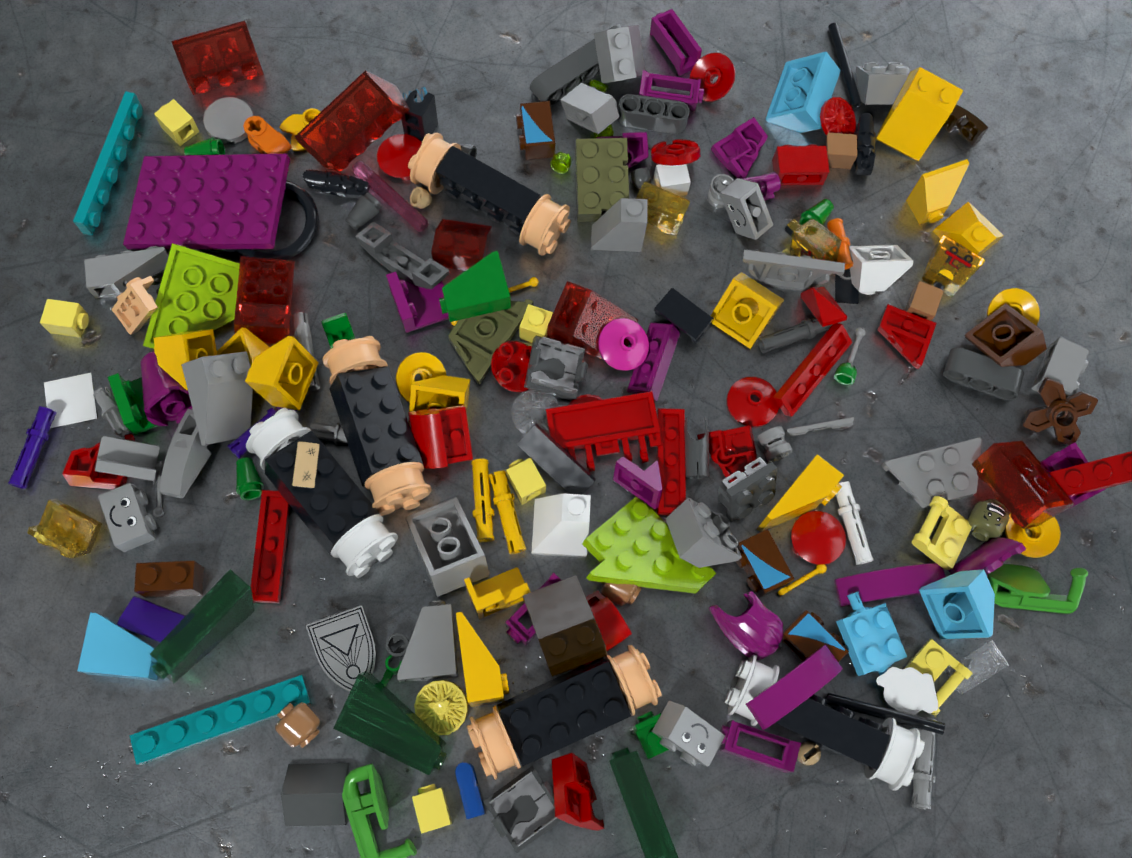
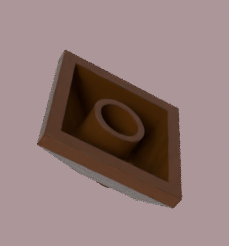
[964,303,1047,367]

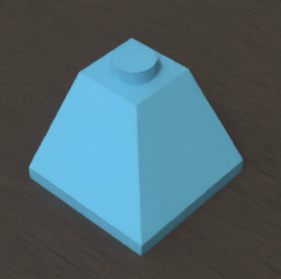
[919,569,995,639]

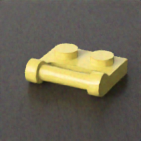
[912,496,972,570]
[904,638,973,717]

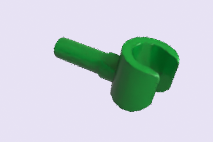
[374,655,402,696]

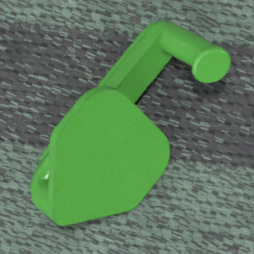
[987,564,1088,614]
[342,763,417,858]

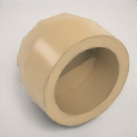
[410,187,432,209]
[797,741,821,765]

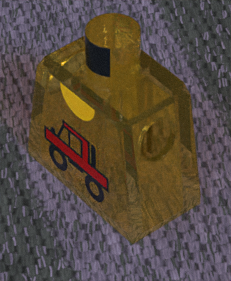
[785,219,842,262]
[922,235,985,297]

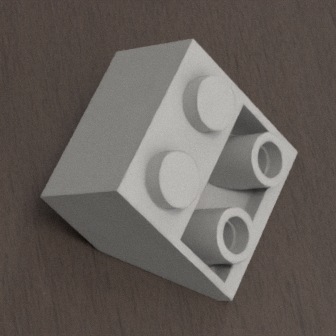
[856,62,910,105]
[666,498,742,568]

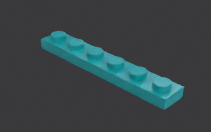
[73,91,143,236]
[129,675,312,765]

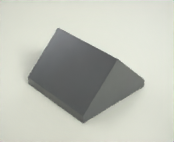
[281,763,349,826]

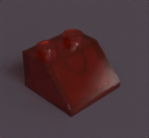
[431,219,492,271]

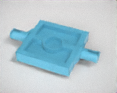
[836,592,907,676]

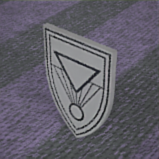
[305,605,376,696]

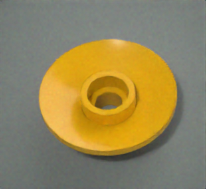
[987,288,1040,326]
[396,352,447,403]
[1005,504,1061,558]

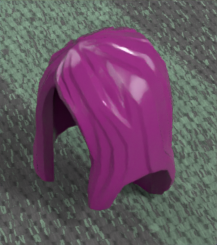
[709,591,783,660]

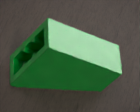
[439,251,511,322]

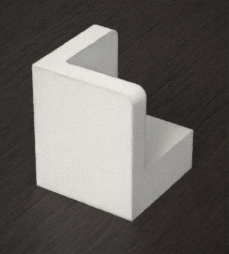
[654,164,691,199]

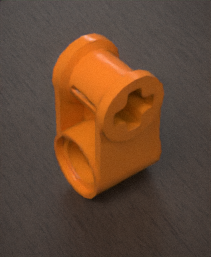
[243,116,292,154]

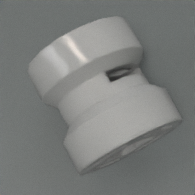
[707,174,734,208]
[757,426,793,462]

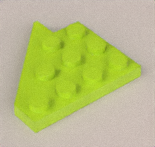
[143,243,267,349]
[582,497,716,594]

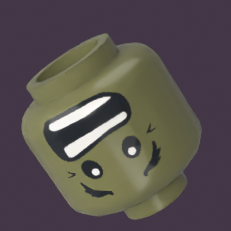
[968,499,1009,541]

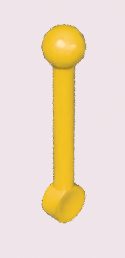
[508,277,539,293]
[777,564,827,597]

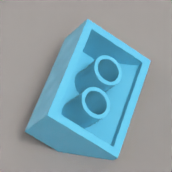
[766,52,841,133]

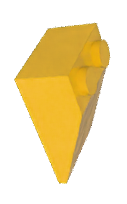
[876,67,963,161]
[756,454,844,532]
[456,612,510,707]

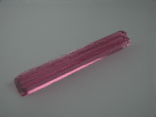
[352,160,429,232]

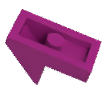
[613,457,662,509]

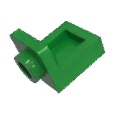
[321,313,356,349]

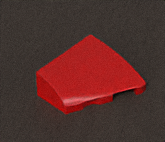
[697,425,758,483]
[62,434,135,489]
[552,753,605,831]

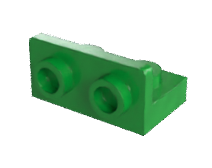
[108,373,159,435]

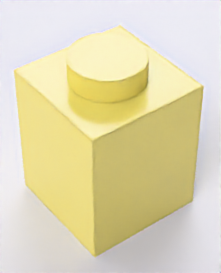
[154,99,199,146]
[40,299,89,338]
[519,304,553,343]
[506,457,546,505]
[412,784,453,834]

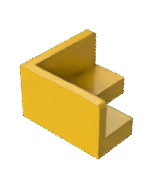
[464,567,531,620]

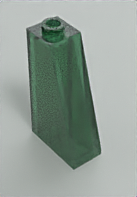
[150,569,254,684]
[333,671,447,775]
[607,747,678,858]

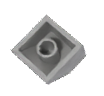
[594,25,646,83]

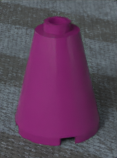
[141,351,192,426]

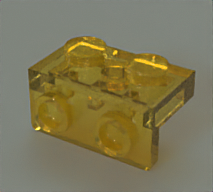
[635,182,690,236]
[27,498,102,558]

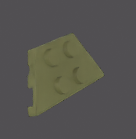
[448,299,534,385]

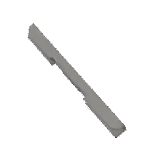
[785,417,855,437]

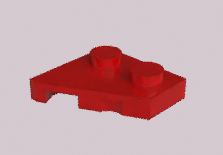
[877,304,937,369]

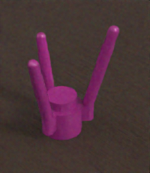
[743,172,781,201]

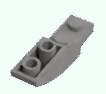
[159,409,212,499]

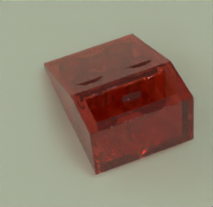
[234,256,295,343]
[547,281,638,359]

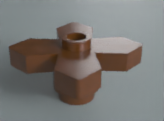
[1022,378,1098,445]

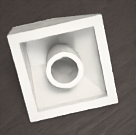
[849,245,913,295]
[531,494,591,557]

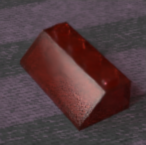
[294,70,410,172]

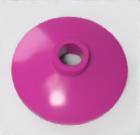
[598,318,649,371]

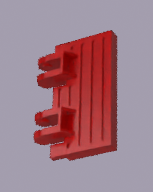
[546,391,662,472]

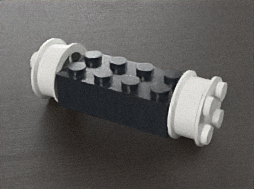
[246,408,398,578]
[724,655,925,791]

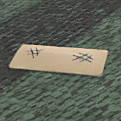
[292,442,319,488]

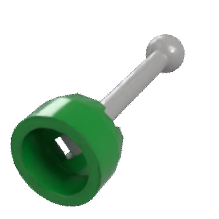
[834,327,866,385]

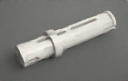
[836,481,874,565]

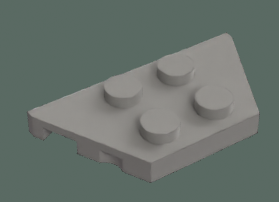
[743,250,845,291]
[881,437,982,508]

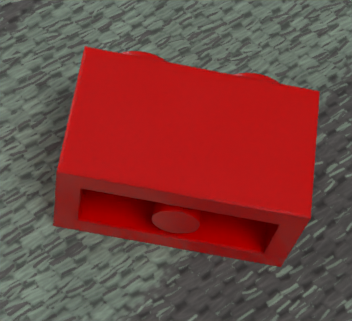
[772,144,830,185]

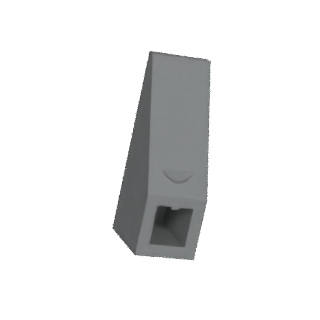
[84,246,169,299]

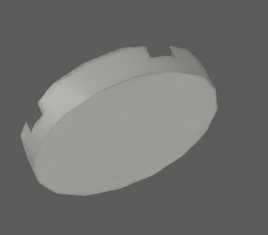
[203,97,253,144]

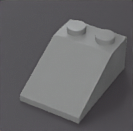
[181,351,253,446]
[405,497,490,597]

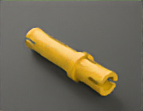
[471,459,495,543]
[489,470,526,555]

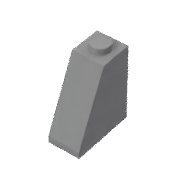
[591,198,647,252]
[397,600,458,683]

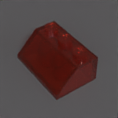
[171,20,264,95]
[972,441,1075,529]

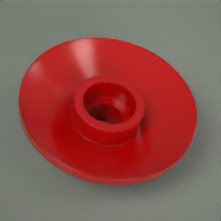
[690,53,735,102]
[727,377,779,427]

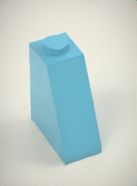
[77,612,164,681]

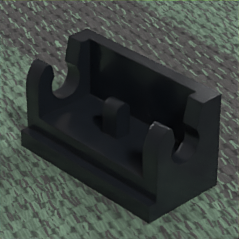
[399,90,438,142]
[654,288,713,344]

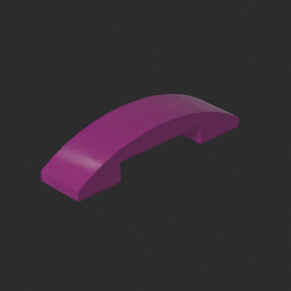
[834,563,946,607]
[745,645,843,730]

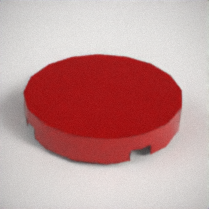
[651,139,701,166]

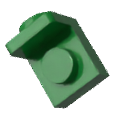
[632,711,669,760]

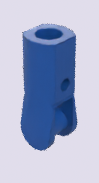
[455,762,486,819]

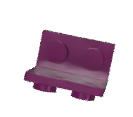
[386,272,449,333]

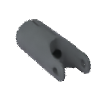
[684,417,709,479]

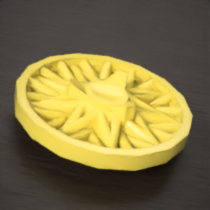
[414,680,469,736]

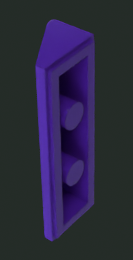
[117,596,213,655]

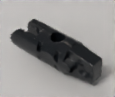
[854,112,876,175]
[303,169,370,199]

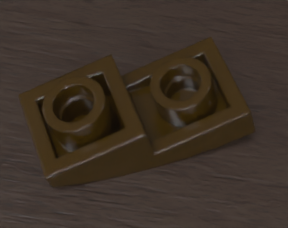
[942,105,989,146]

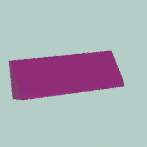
[627,322,680,401]

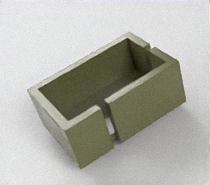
[575,138,629,222]

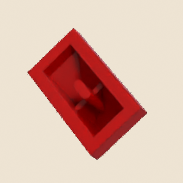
[801,287,847,327]

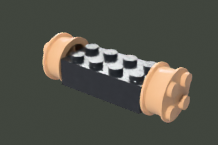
[408,132,571,256]
[322,336,432,516]
[467,645,662,780]

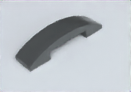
[355,222,450,289]

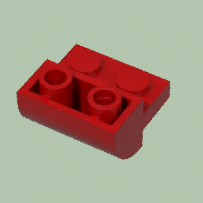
[408,405,473,469]
[583,589,632,667]

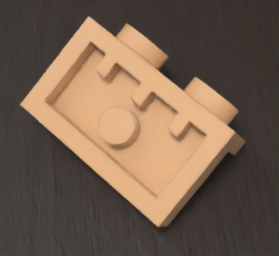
[112,276,158,335]

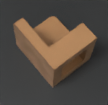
[826,133,857,169]
[905,281,943,321]

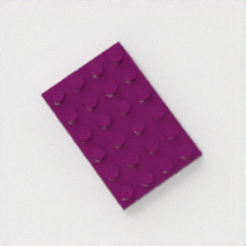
[123,154,290,250]

